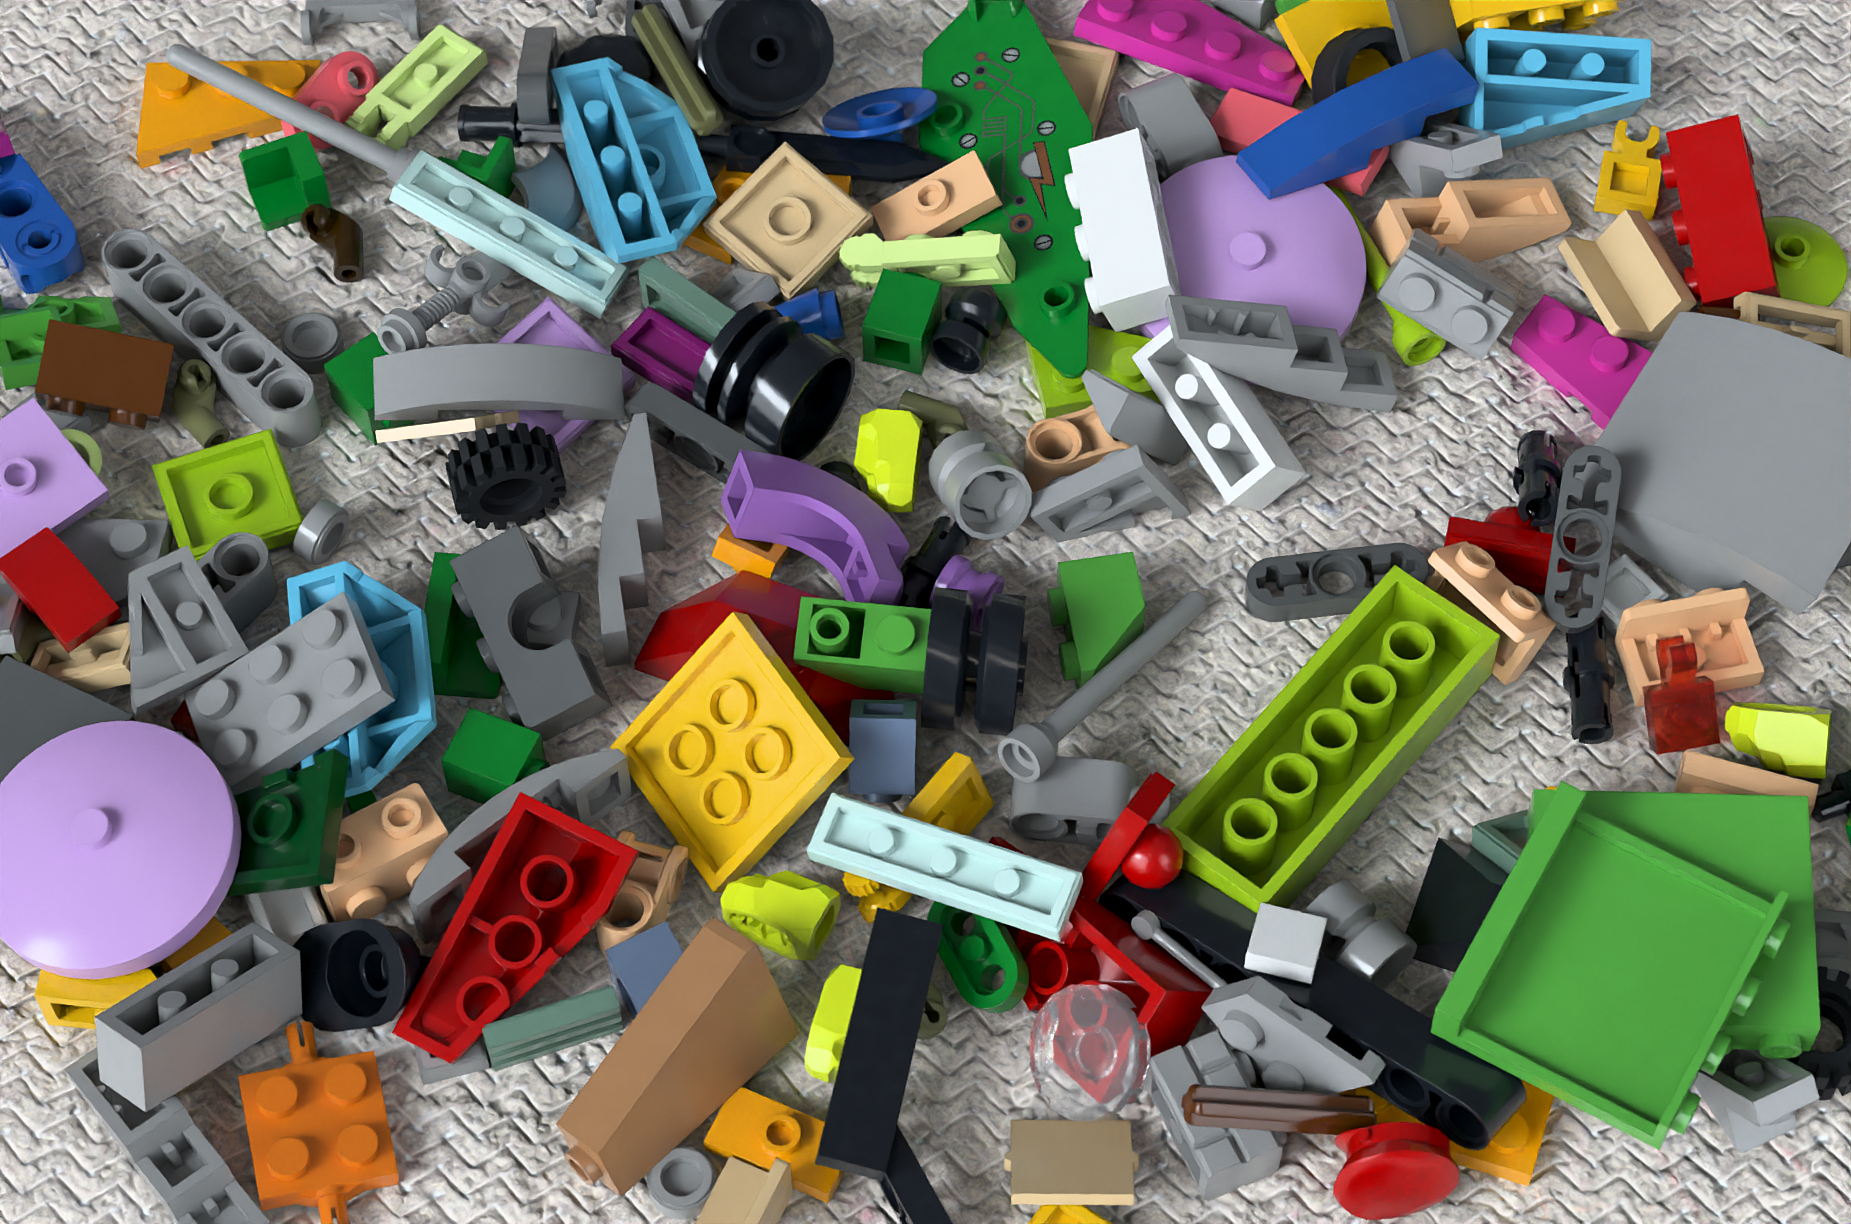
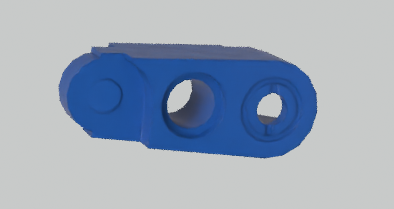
[0,153,86,294]

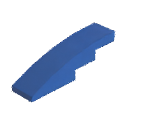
[1236,48,1479,200]

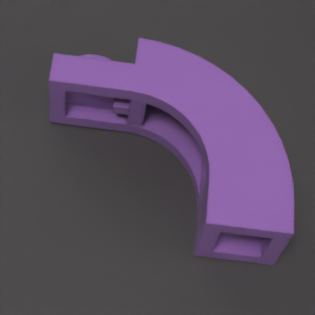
[720,449,910,606]

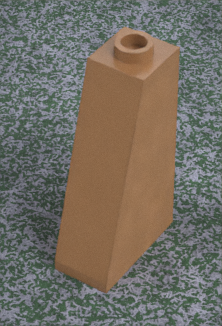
[556,917,799,1197]

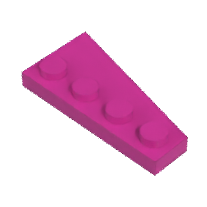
[1073,0,1307,108]
[1510,294,1652,430]

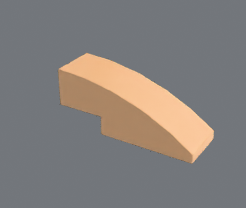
[1368,177,1572,268]

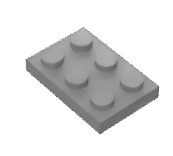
[184,592,395,795]

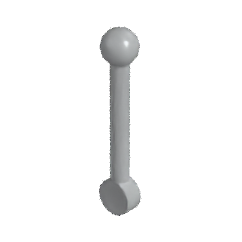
[1131,910,1229,989]

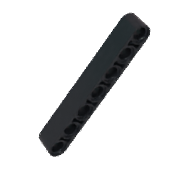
[1098,868,1526,1151]

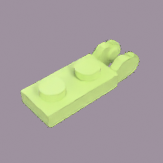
[344,24,488,151]
[838,230,1016,290]

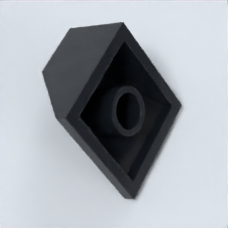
[1406,837,1509,972]

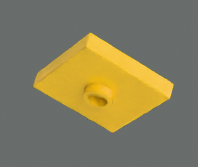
[1274,0,1394,90]

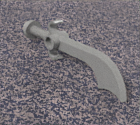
[377,143,583,354]

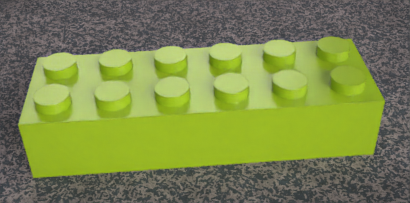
[1161,565,1500,914]

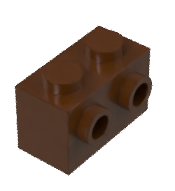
[35,319,174,430]

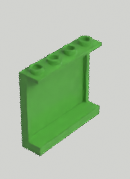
[1431,781,1792,1150]
[1527,789,1821,1059]

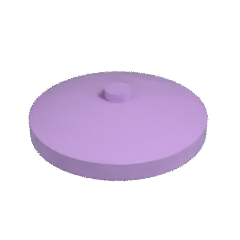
[1138,155,1366,385]
[0,721,241,979]

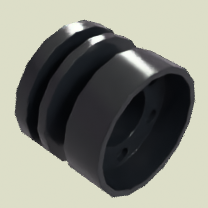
[693,301,855,461]

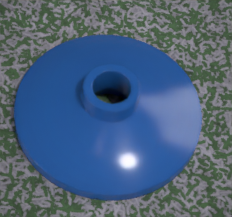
[822,87,938,142]

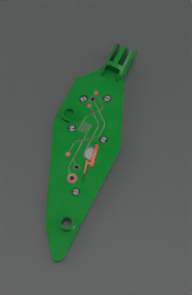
[918,0,1093,379]

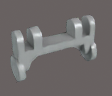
[301,0,421,45]

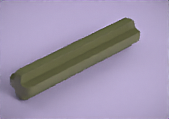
[632,4,723,136]

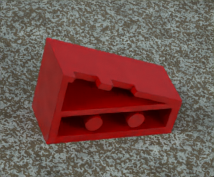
[1659,114,1781,308]

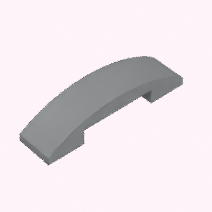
[373,343,625,420]
[409,749,633,944]

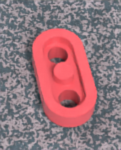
[281,51,380,153]

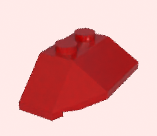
[634,570,895,747]

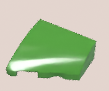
[0,295,122,390]

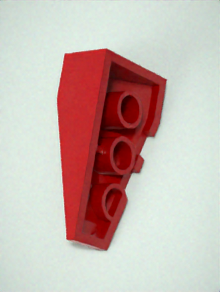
[392,792,640,1065]
[989,836,1213,1104]

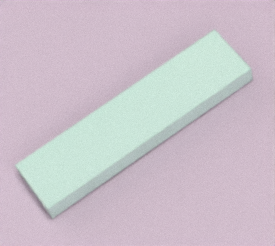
[389,150,631,319]
[806,792,1083,942]

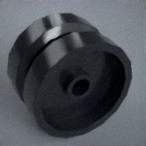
[693,0,834,126]
[921,587,1029,736]

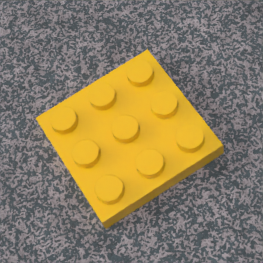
[610,612,855,893]

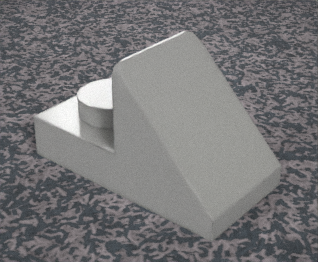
[1389,118,1503,198]
[1694,1049,1820,1152]

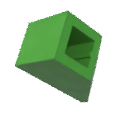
[1047,552,1146,690]
[793,596,931,694]

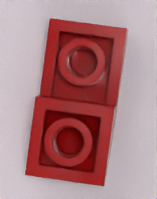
[0,527,122,653]

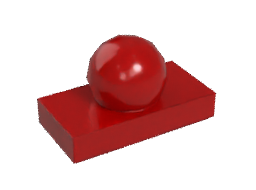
[1444,505,1576,598]
[1079,771,1185,903]

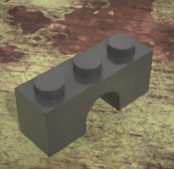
[450,525,613,741]

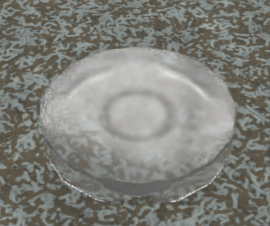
[1029,985,1150,1121]

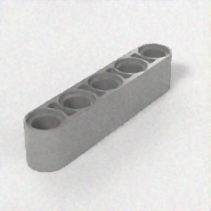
[101,228,323,448]

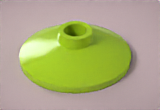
[1764,216,1848,307]

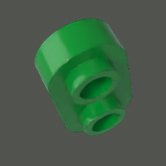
[927,901,1029,1013]

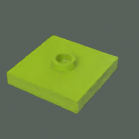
[151,428,304,561]

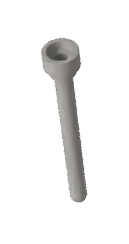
[166,44,437,183]
[997,591,1207,783]

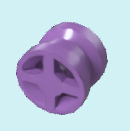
[929,554,1005,632]

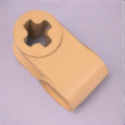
[1023,405,1147,493]
[596,830,689,958]

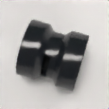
[928,288,1007,374]

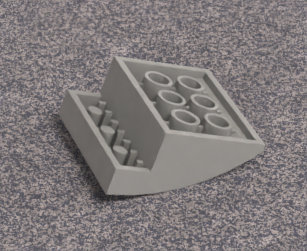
[1566,311,1851,615]

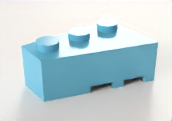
[1458,27,1651,150]

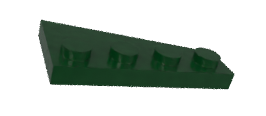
[226,748,349,897]

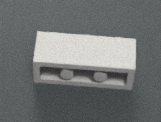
[1065,128,1182,332]
[1132,325,1307,512]

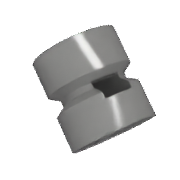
[928,429,1032,540]
[1303,879,1418,991]

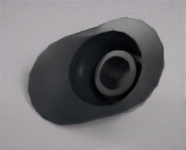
[293,918,432,1032]

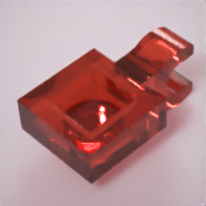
[1642,635,1720,755]

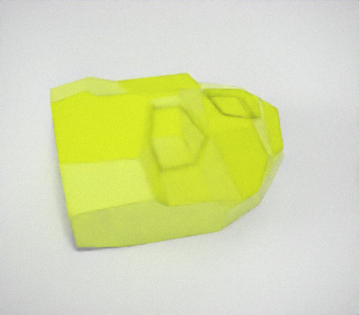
[854,408,923,513]
[1724,702,1832,779]
[720,870,841,961]
[804,964,862,1083]

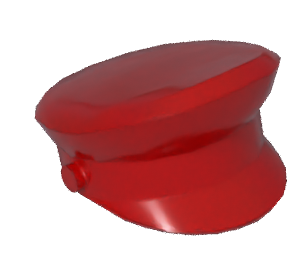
[1333,1121,1460,1220]

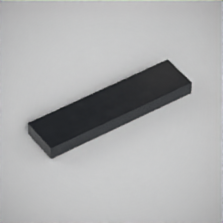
[814,908,943,1181]

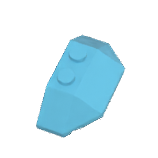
[550,57,717,264]
[287,561,437,798]

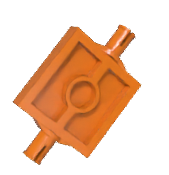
[238,1021,399,1224]

